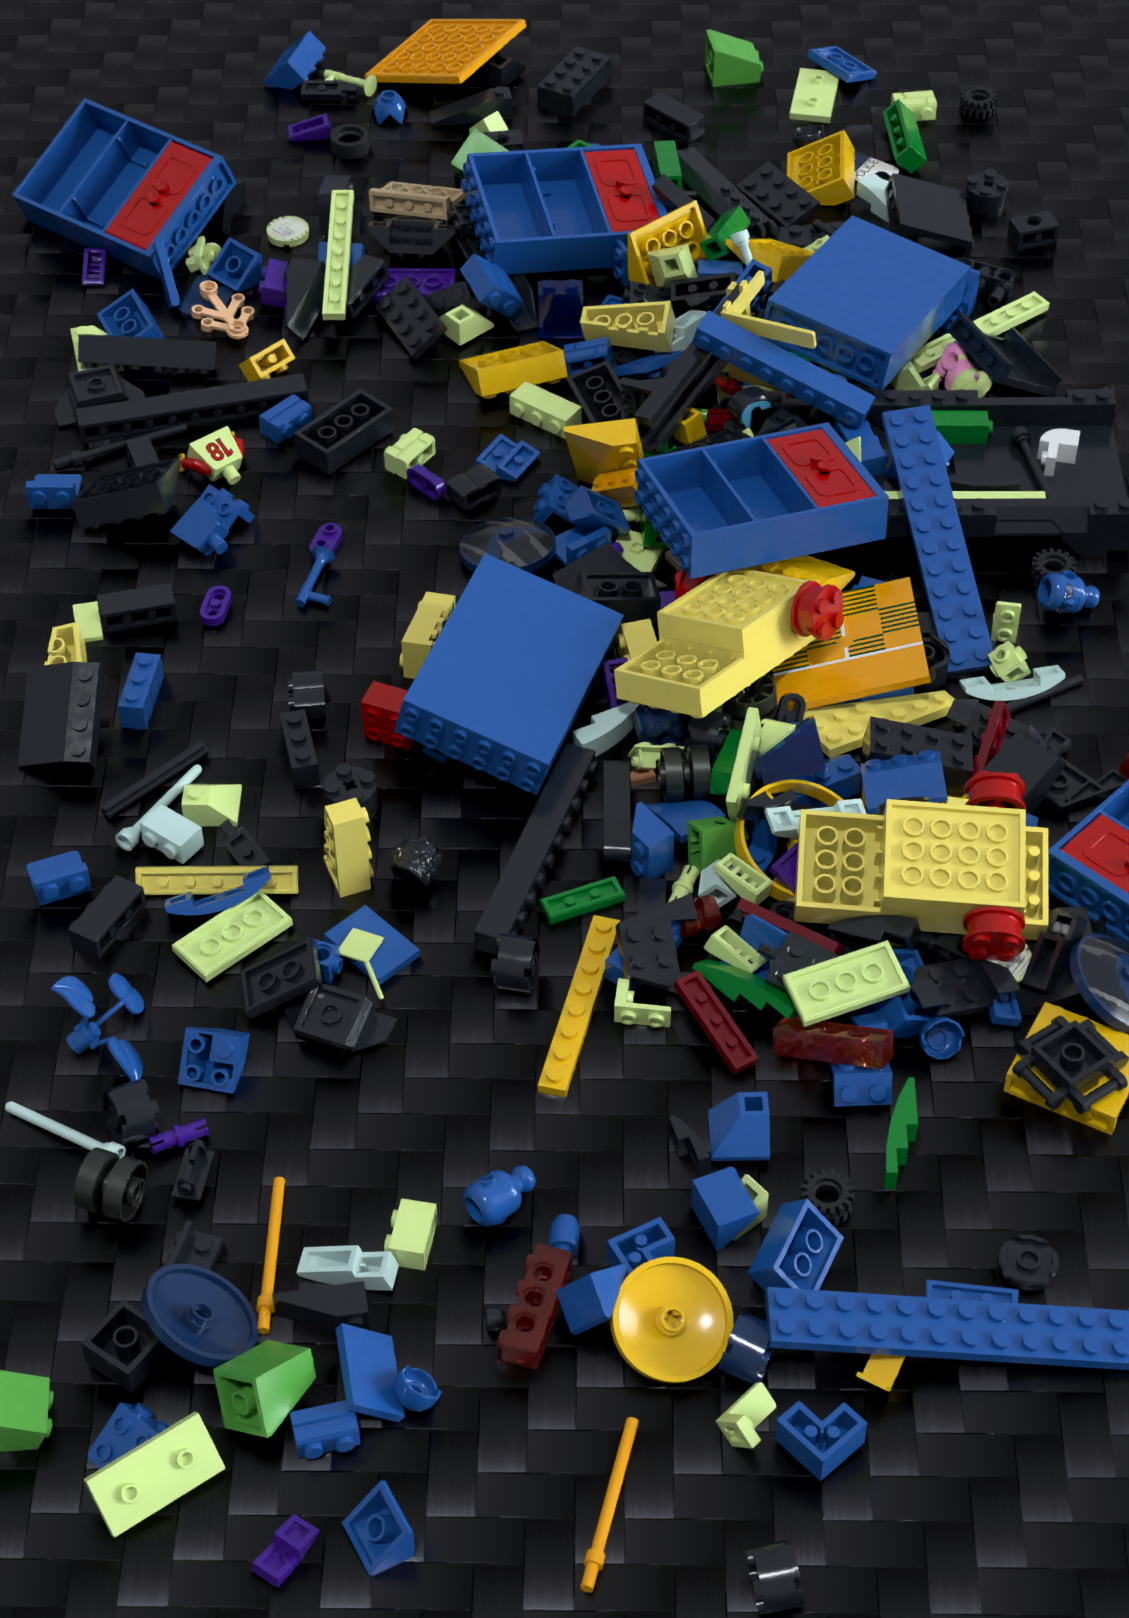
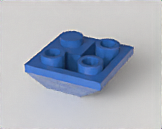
[178,1027,250,1094]
[708,1092,770,1161]

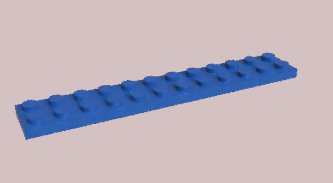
[882,405,993,676]
[765,1287,1129,1370]

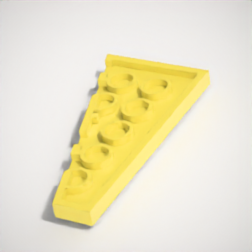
[802,690,956,758]

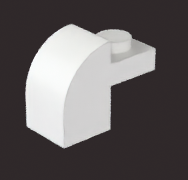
[1037,429,1080,477]

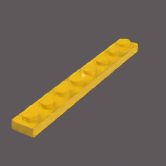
[538,915,620,1098]

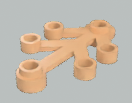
[191,281,254,340]

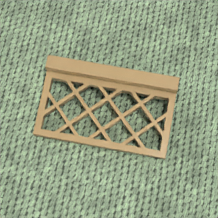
[369,181,466,220]

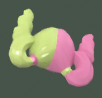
[932,341,993,397]

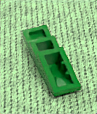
[692,959,798,1019]
[884,1077,918,1190]

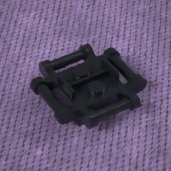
[1012,1015,1129,1114]

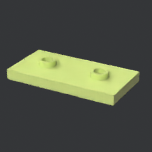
[789,68,839,123]
[615,530,666,572]
[726,707,762,824]
[172,890,293,982]
[783,940,910,1027]
[83,1412,225,1537]

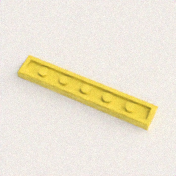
[135,865,299,895]

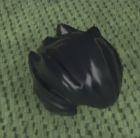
[390,836,442,887]

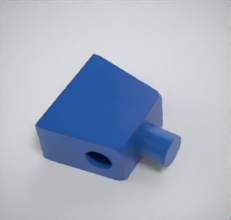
[170,497,229,556]

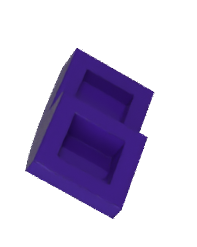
[252,1514,320,1588]

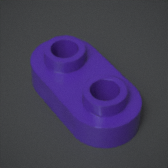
[407,464,446,500]
[309,523,342,560]
[200,585,232,626]

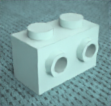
[140,804,204,864]

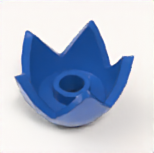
[372,90,408,125]

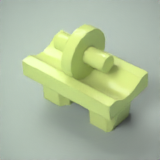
[186,236,221,275]

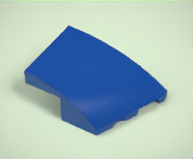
[644,800,726,843]

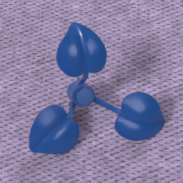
[51,973,144,1081]

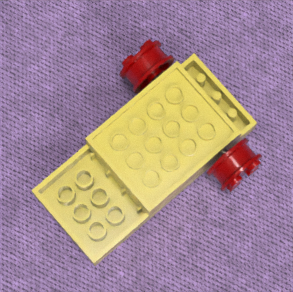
[614,568,844,718]
[794,770,1048,962]

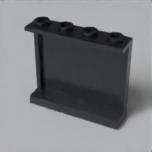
[885,173,974,258]
[948,312,1063,397]

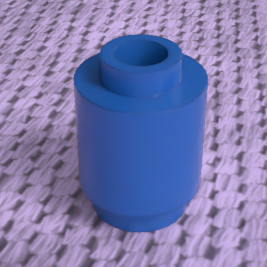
[548,1214,580,1261]

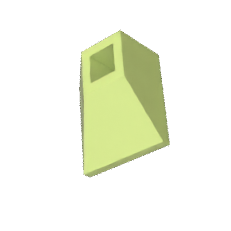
[647,244,698,288]
[440,303,494,346]

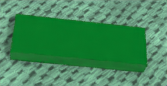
[540,876,625,925]

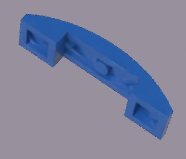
[165,866,270,915]

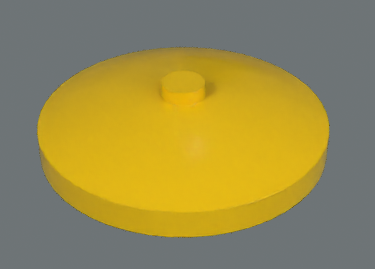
[610,1257,733,1383]

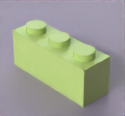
[509,381,582,439]

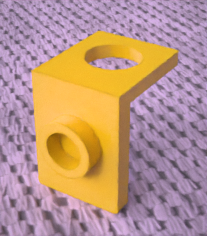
[856,1354,906,1392]

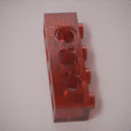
[773,1017,893,1069]
[497,1243,572,1370]

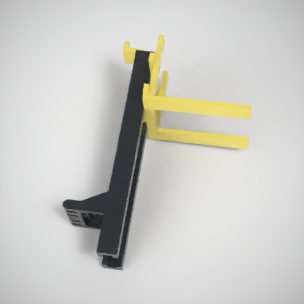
[619,270,816,456]

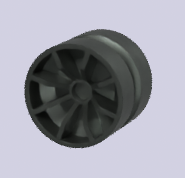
[723,673,778,731]
[658,745,711,803]
[74,1147,148,1222]

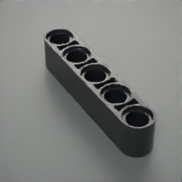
[125,435,178,519]
[604,761,631,862]

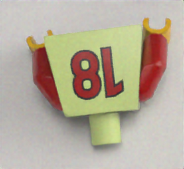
[179,426,244,485]

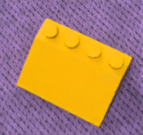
[787,130,855,205]
[627,200,709,286]
[725,239,815,285]
[459,341,568,399]
[563,418,645,485]
[745,555,855,590]

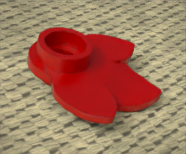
[714,372,743,396]

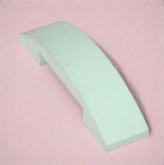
[959,665,1065,701]
[764,798,866,838]

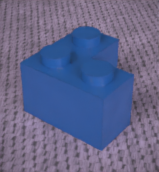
[607,1217,675,1279]
[775,1401,867,1481]

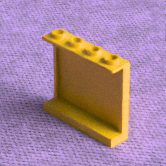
[1003,1002,1129,1135]

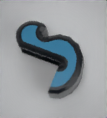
[723,386,774,432]

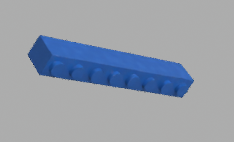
[692,310,876,429]

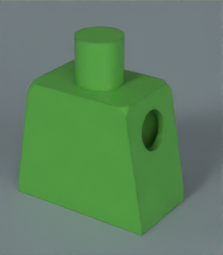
[687,816,749,875]

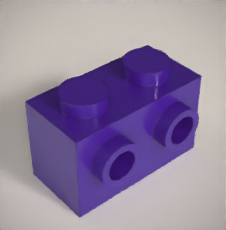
[258,258,288,309]

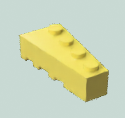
[580,301,676,353]
[399,592,456,679]
[616,619,657,707]
[44,622,87,665]
[324,798,374,898]

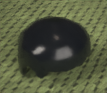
[793,125,824,148]

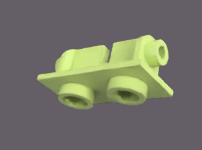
[628,742,684,770]

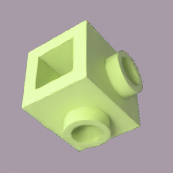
[988,640,1031,682]

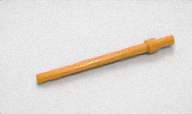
[256,1177,285,1334]
[580,1417,639,1592]

